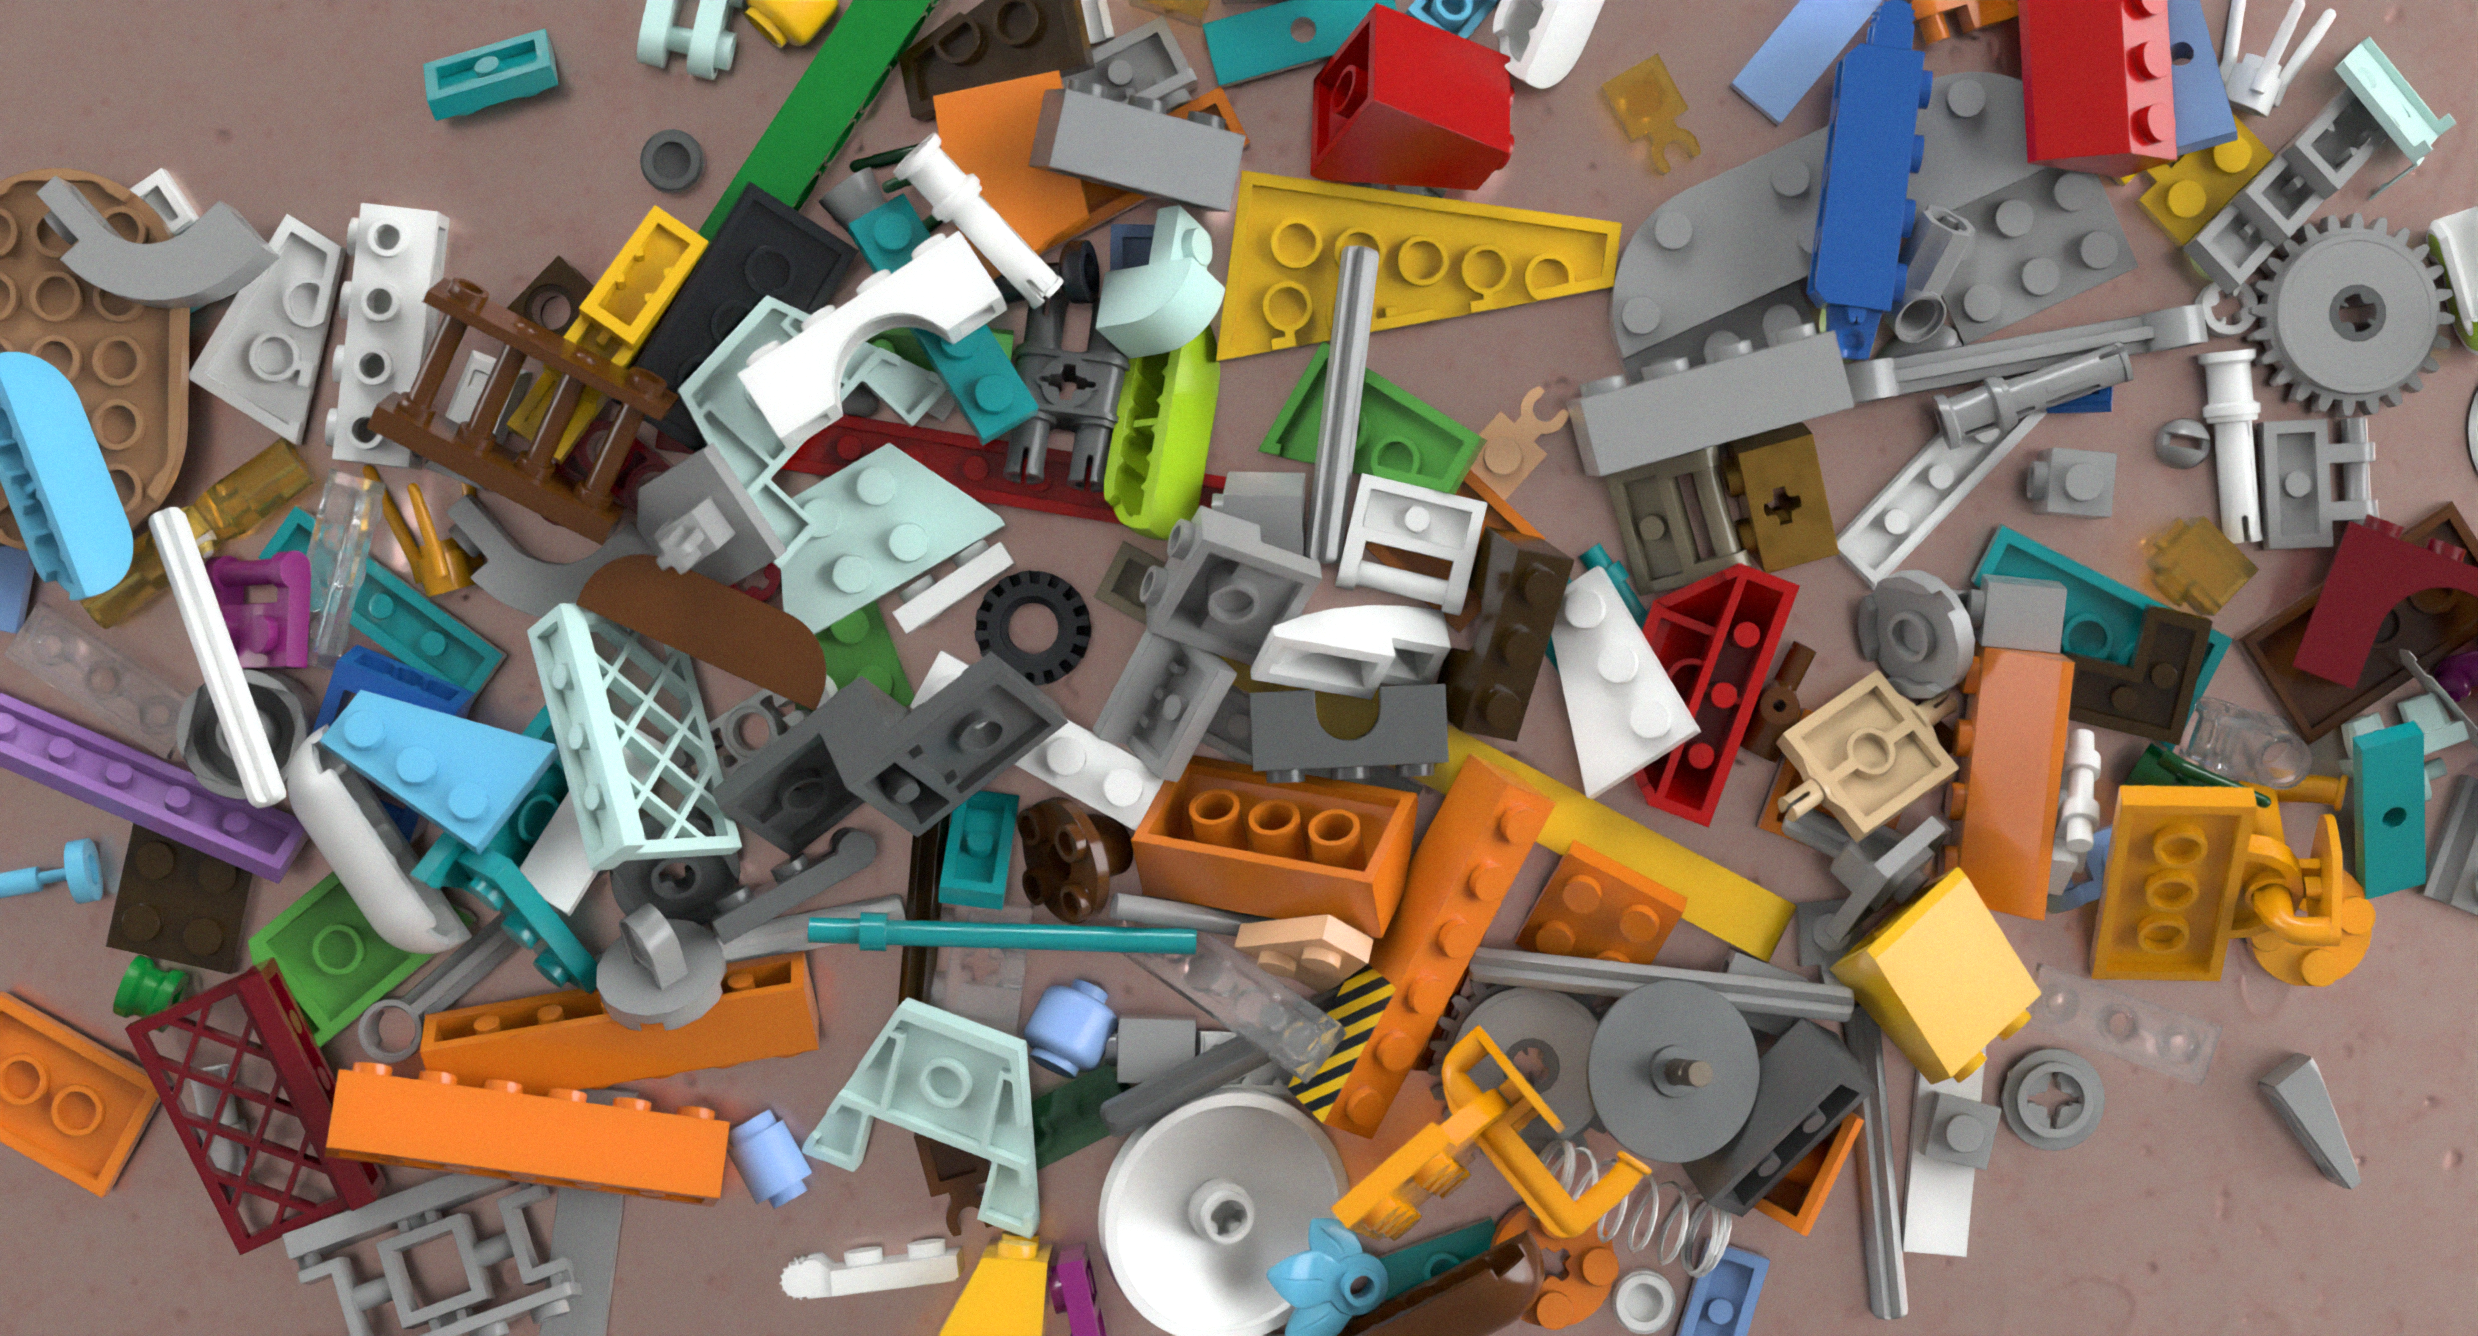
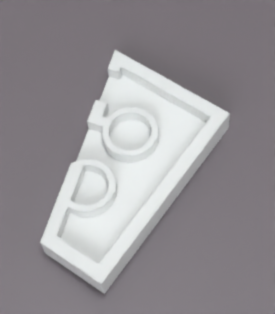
[189,214,346,446]
[1551,566,1701,799]

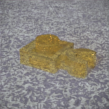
[1600,53,1701,176]

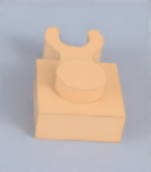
[1470,386,1569,501]

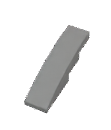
[2183,85,2389,295]

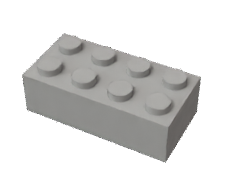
[1566,322,1854,477]

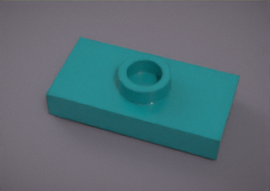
[1376,1216,1496,1301]

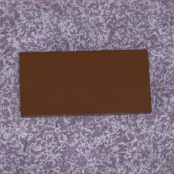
[2233,501,2478,747]

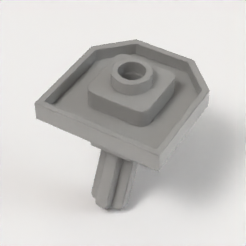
[636,443,787,587]
[1781,803,1952,943]

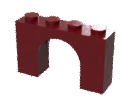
[2291,514,2478,736]

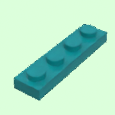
[848,193,1039,446]
[258,506,507,705]

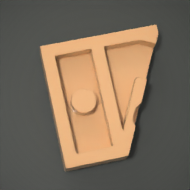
[1234,914,1374,994]

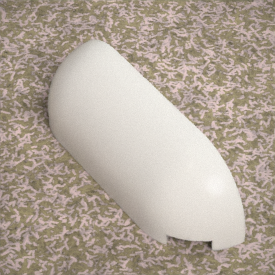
[1493,0,1605,89]
[287,724,472,954]

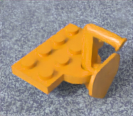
[2089,774,2349,981]
[1330,1025,1652,1241]

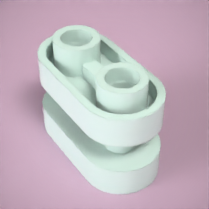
[636,0,746,80]

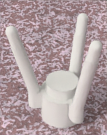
[2219,0,2336,118]

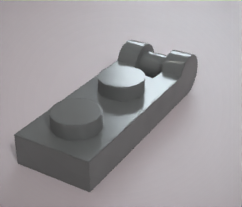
[705,827,877,945]

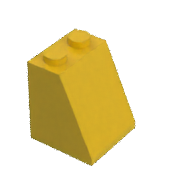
[1829,867,2041,1085]
[937,1231,1053,1336]

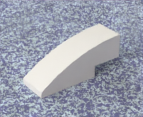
[1250,605,1451,699]

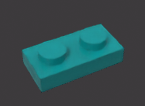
[423,28,559,121]
[938,790,1020,911]

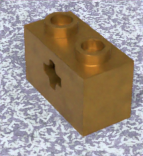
[1720,422,1839,573]

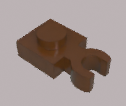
[914,1132,993,1237]

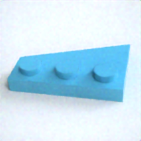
[320,690,560,855]

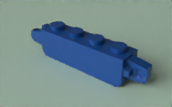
[1806,0,1933,361]

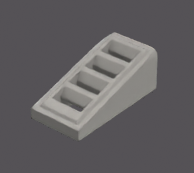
[2258,1053,2361,1190]

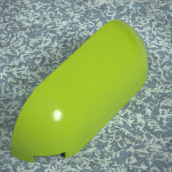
[1104,323,1220,541]

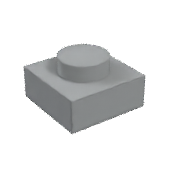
[1920,1091,2002,1171]

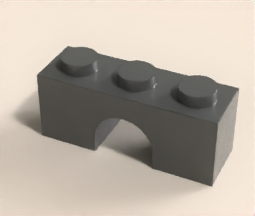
[1249,684,1449,783]

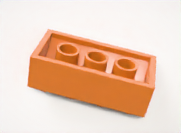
[1938,640,2075,921]
[1131,755,1419,938]

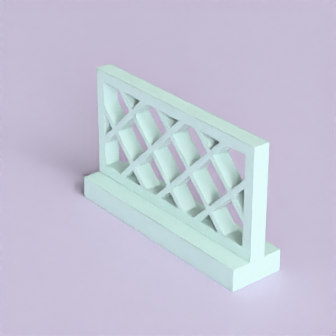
[527,603,742,871]

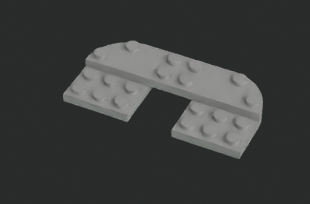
[1608,72,2139,456]

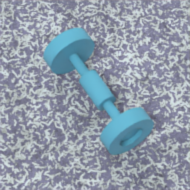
[0,838,104,904]

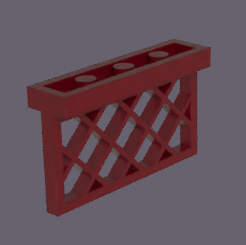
[125,957,386,1255]

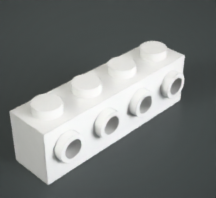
[325,203,450,470]

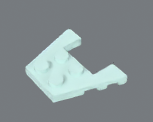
[677,295,947,569]
[801,997,1041,1239]

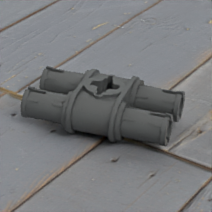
[1002,291,1130,493]

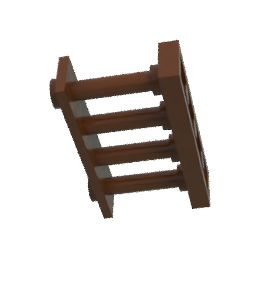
[366,278,679,546]

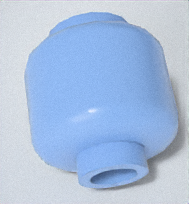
[1024,979,1118,1079]

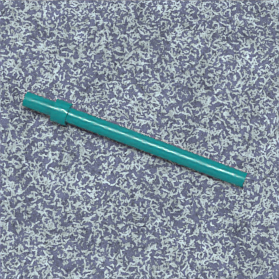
[808,912,1197,955]

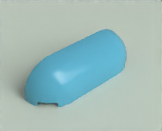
[0,352,133,601]

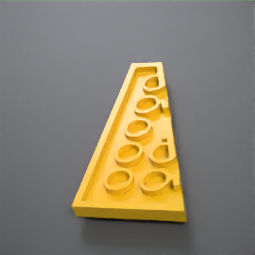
[1216,170,1622,362]

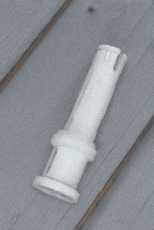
[893,132,1064,309]
[2198,348,2264,544]

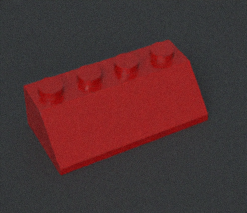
[2018,0,2177,178]

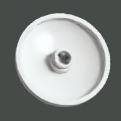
[1098,1087,1350,1336]

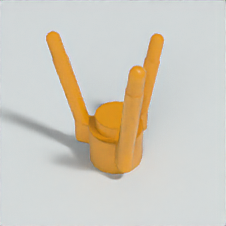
[362,465,484,597]

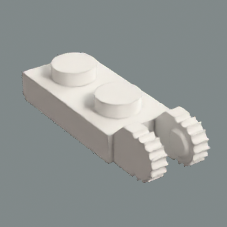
[779,1238,965,1300]

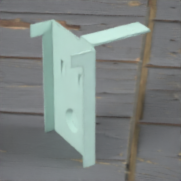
[2334,36,2456,200]

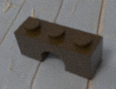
[1436,526,1575,742]

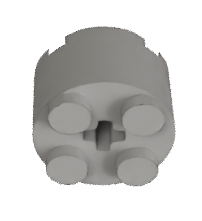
[177,669,319,799]

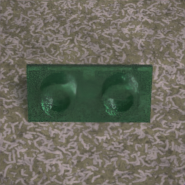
[1031,1064,1131,1171]

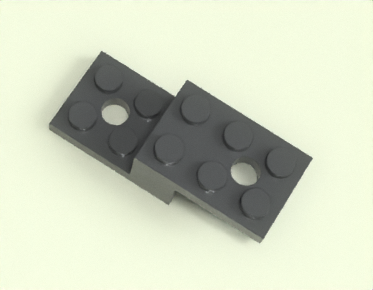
[711,652,1068,857]

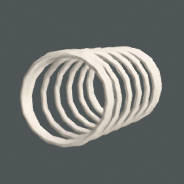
[1526,1138,1732,1278]

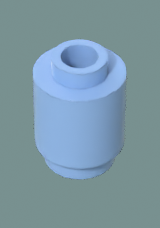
[727,1109,813,1209]

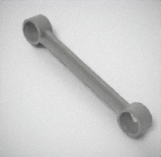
[1844,304,2209,405]
[358,797,660,1063]

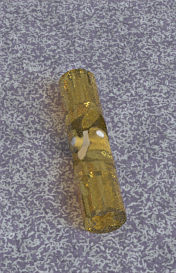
[80,437,317,630]

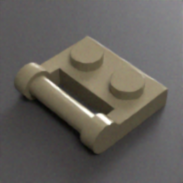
[1605,445,1752,596]

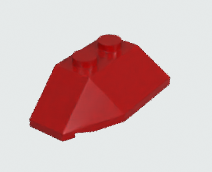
[1633,563,1800,828]

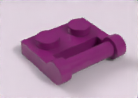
[204,550,312,670]
[1048,1241,1108,1336]

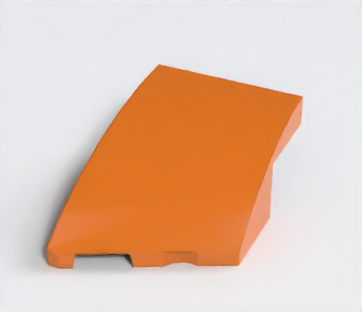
[933,70,1090,280]

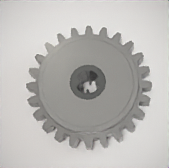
[2246,213,2455,418]
[1427,979,1612,1160]

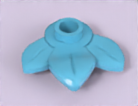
[1266,1218,1389,1336]

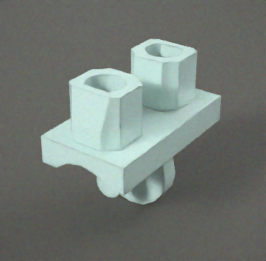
[2338,692,2470,802]

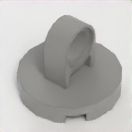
[1857,570,1976,699]
[597,903,727,1031]

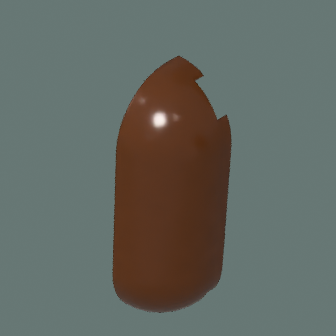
[576,554,827,711]
[1337,1229,1544,1336]

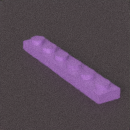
[0,693,309,884]

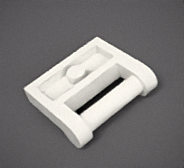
[1335,473,1488,616]

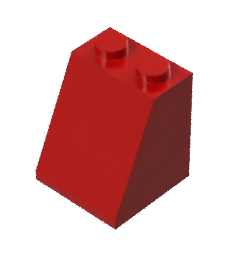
[1310,3,1515,191]

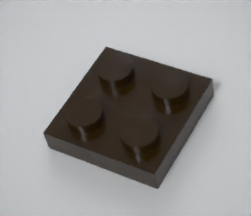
[106,823,258,974]

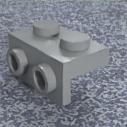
[1062,15,1198,114]
[1093,629,1237,782]

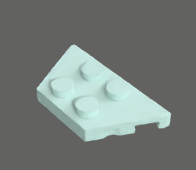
[781,443,1006,635]

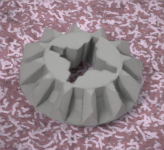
[2000,1047,2105,1151]

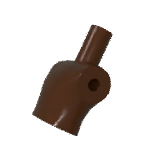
[1740,640,1817,763]

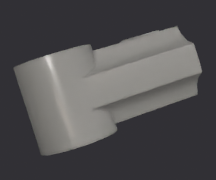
[1881,205,1976,343]

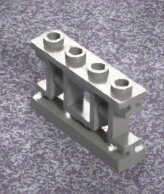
[282,1173,584,1336]

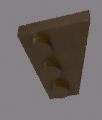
[898,0,1095,121]

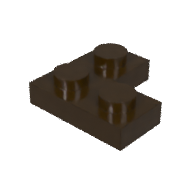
[2065,603,2213,746]

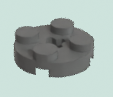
[609,806,741,925]

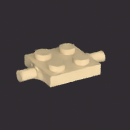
[1776,669,1959,843]

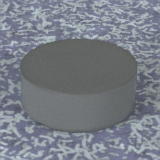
[640,129,707,195]

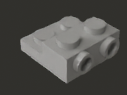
[1140,505,1322,666]

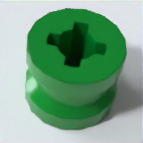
[113,955,189,1033]

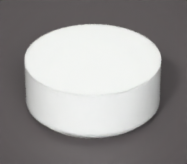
[1610,1267,1676,1334]

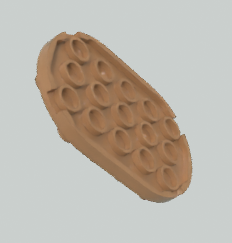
[0,168,190,551]

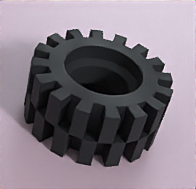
[974,570,1091,686]

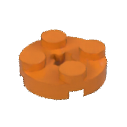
[1489,1202,1619,1330]

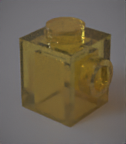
[2146,516,2259,616]

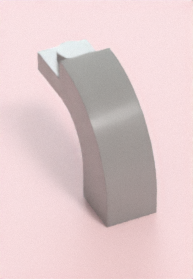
[36,176,280,309]
[446,494,656,618]

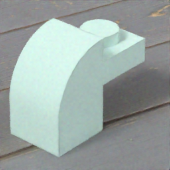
[1096,205,1225,359]

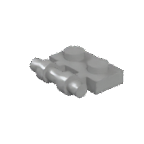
[2257,417,2379,550]

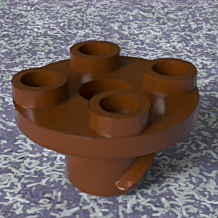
[1017,797,1133,924]

